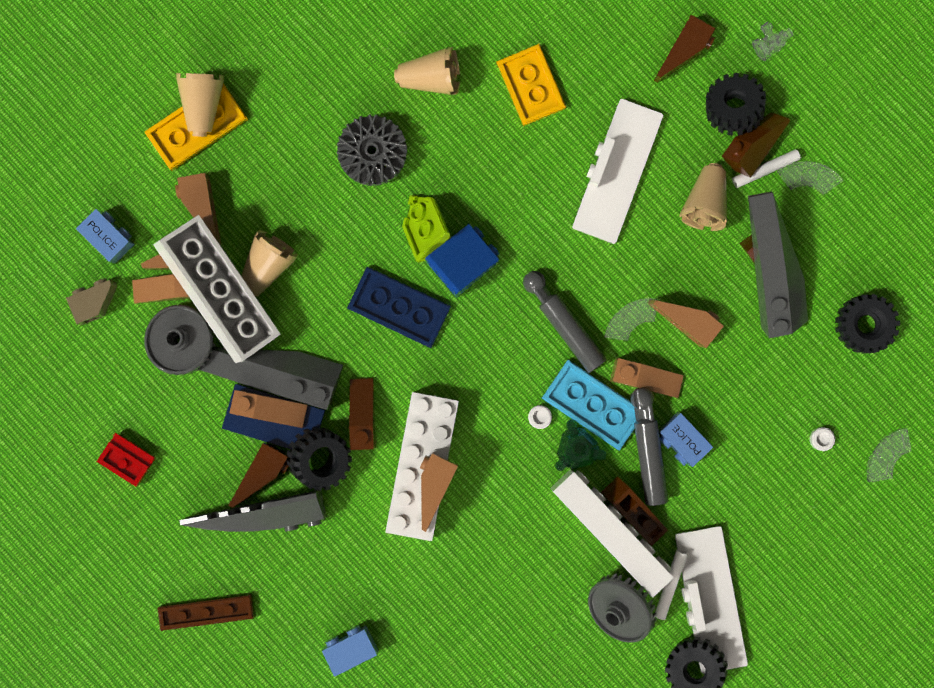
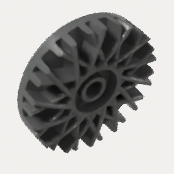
[337,114,407,186]
[144,305,216,375]
[588,574,657,643]

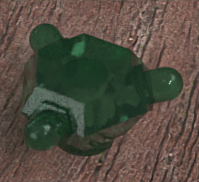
[555,419,607,471]

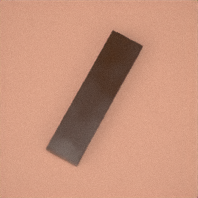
[157,594,255,631]

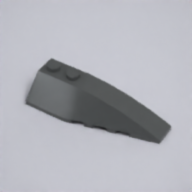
[748,191,808,338]
[198,347,344,410]
[179,491,327,532]

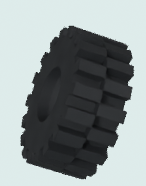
[706,73,766,136]
[835,294,900,354]
[665,637,728,688]

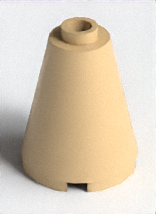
[394,47,460,95]
[176,73,224,137]
[680,163,727,231]
[241,230,298,297]

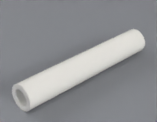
[732,149,801,188]
[655,550,688,620]

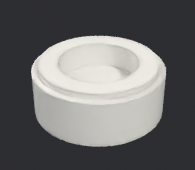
[528,405,552,429]
[810,427,835,451]

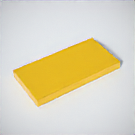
[145,83,248,171]

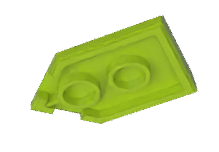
[402,195,450,263]

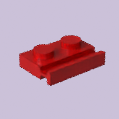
[96,433,156,487]

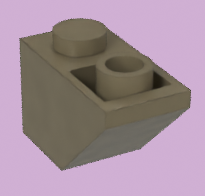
[66,278,117,325]

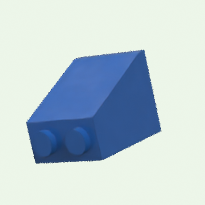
[425,224,499,298]

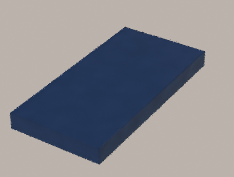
[347,267,451,348]
[221,384,325,450]

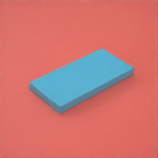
[542,360,636,451]

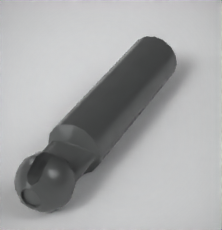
[523,271,607,373]
[631,388,669,506]

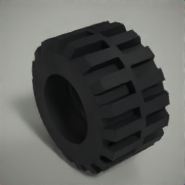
[287,427,352,491]

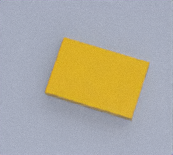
[496,44,566,127]

